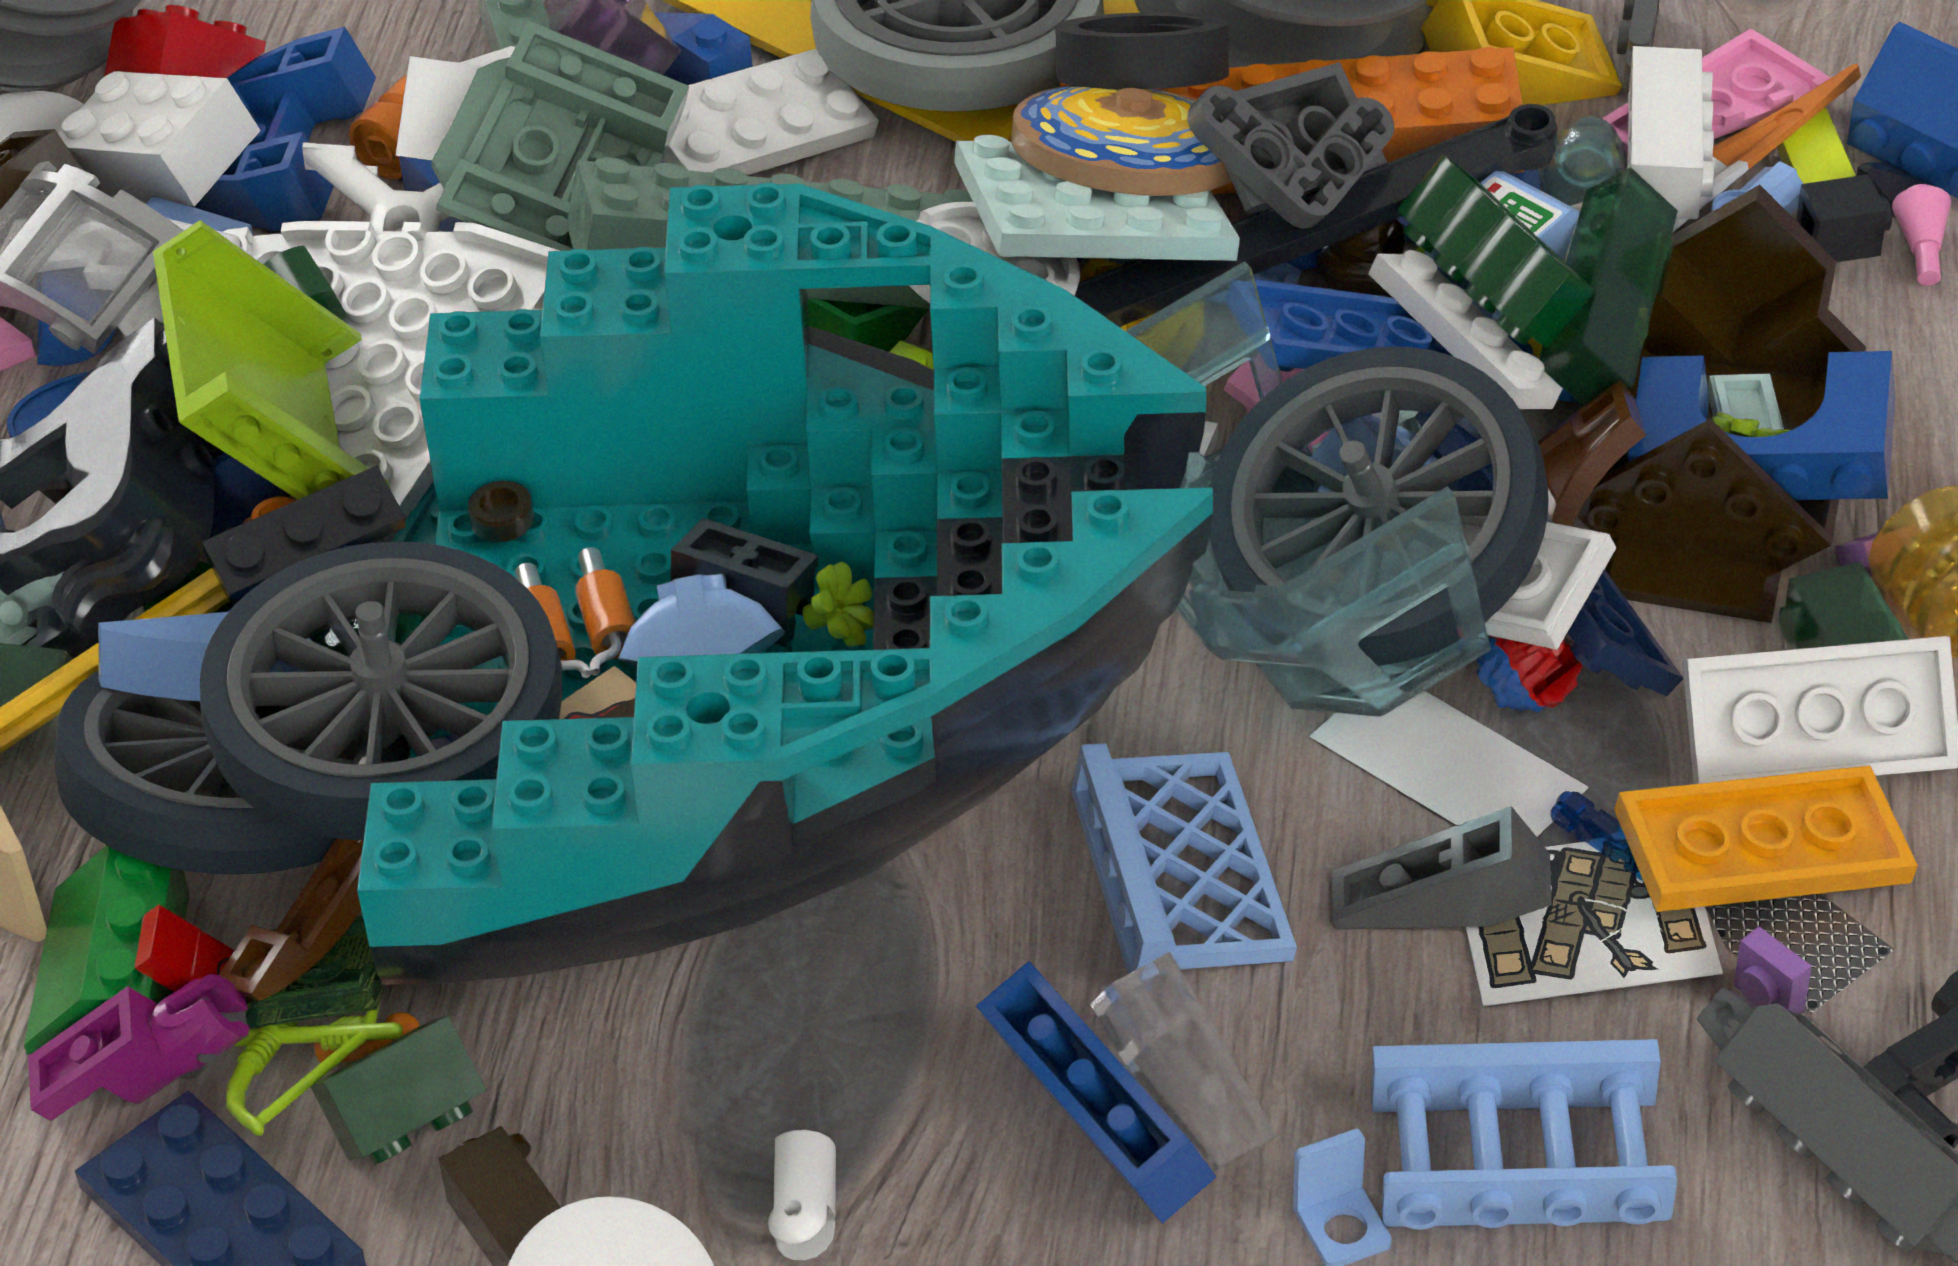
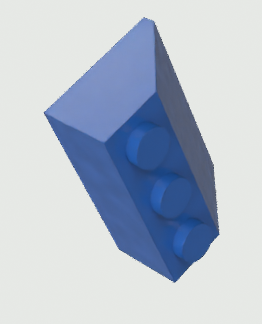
[1847,21,1958,198]

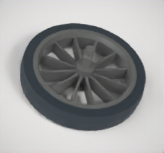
[1210,346,1549,666]
[200,542,562,840]
[54,670,409,875]

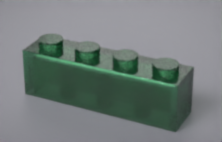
[1539,167,1678,406]

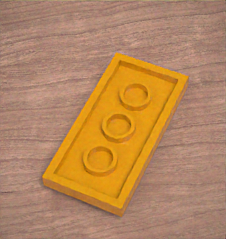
[1614,765,1918,912]

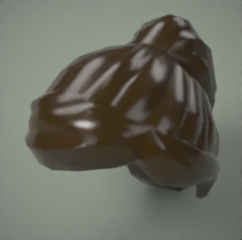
[1316,219,1405,298]

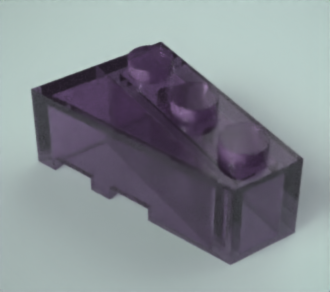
[546,0,681,75]

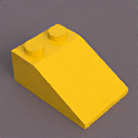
[1421,0,1623,105]

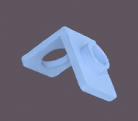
[1293,1129,1392,1266]

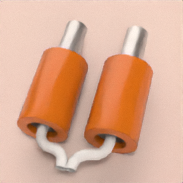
[515,547,636,678]

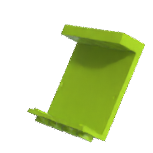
[153,220,390,500]

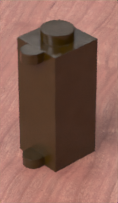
[438,1126,561,1266]

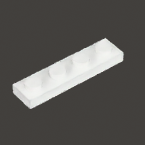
[1368,250,1563,409]

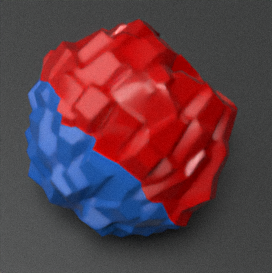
[1476,635,1583,713]

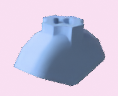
[618,574,785,667]

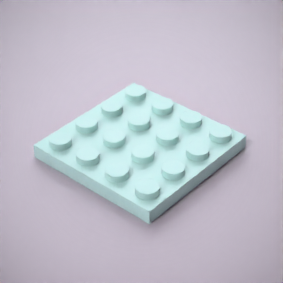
[954,135,1240,261]

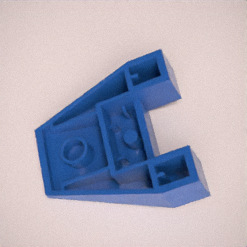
[190,26,376,231]

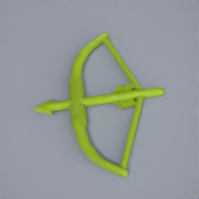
[226,977,403,1136]

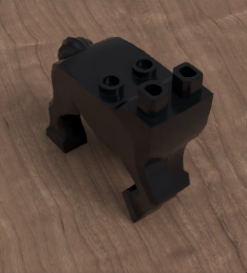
[0,317,216,674]

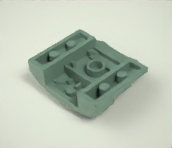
[431,21,689,251]

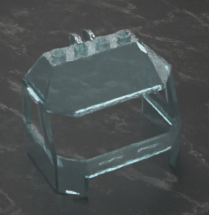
[1126,261,1491,717]

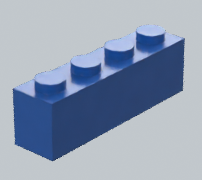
[976,961,1216,1224]

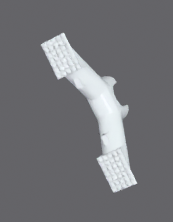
[302,142,450,235]

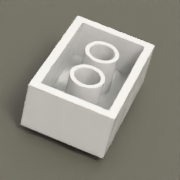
[58,71,261,207]

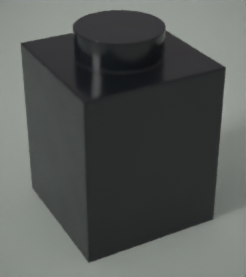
[1796,174,1892,262]

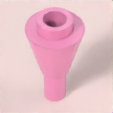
[1892,184,1951,286]

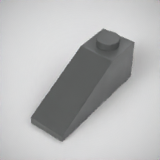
[1331,806,1552,929]

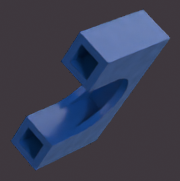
[1628,351,1896,500]

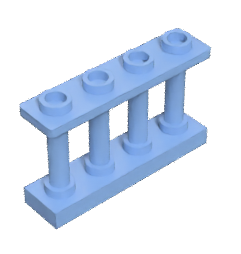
[1370,1039,1677,1230]

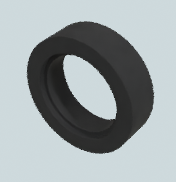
[1055,12,1229,89]

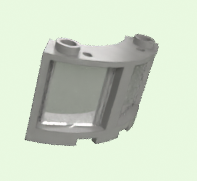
[0,161,184,354]

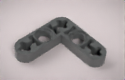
[1187,85,1394,229]

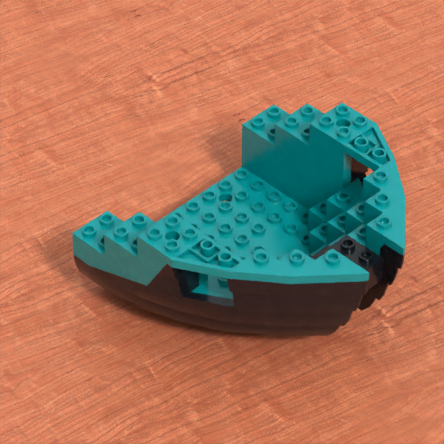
[357,183,1213,985]

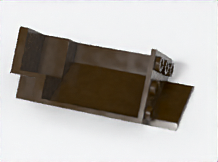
[1577,185,1866,623]

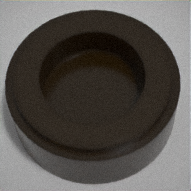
[468,481,534,542]

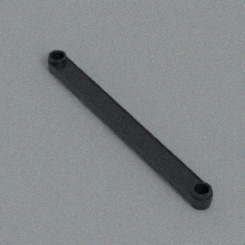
[1075,104,1558,327]

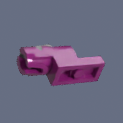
[28,974,250,1121]

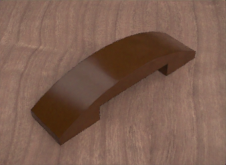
[219,756,390,1001]

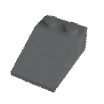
[1212,62,1387,212]

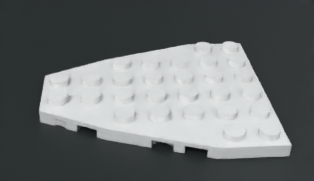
[117,221,560,543]

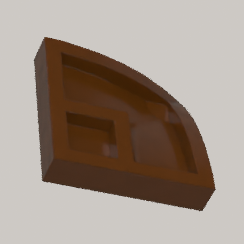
[1537,379,1646,527]

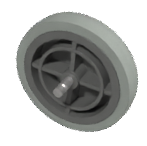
[810,0,1104,111]

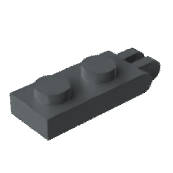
[1617,0,1660,93]

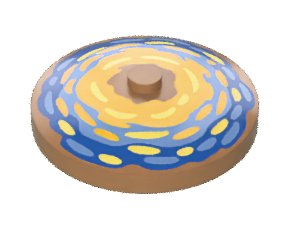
[1011,86,1232,196]

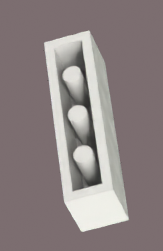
[1627,46,1714,219]

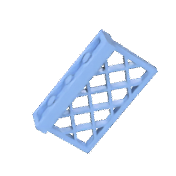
[1071,743,1297,988]

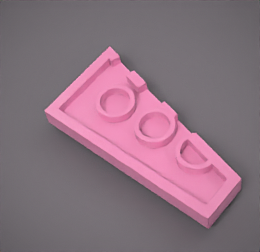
[1593,28,1831,163]

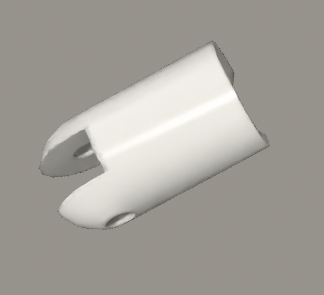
[768,1130,836,1260]

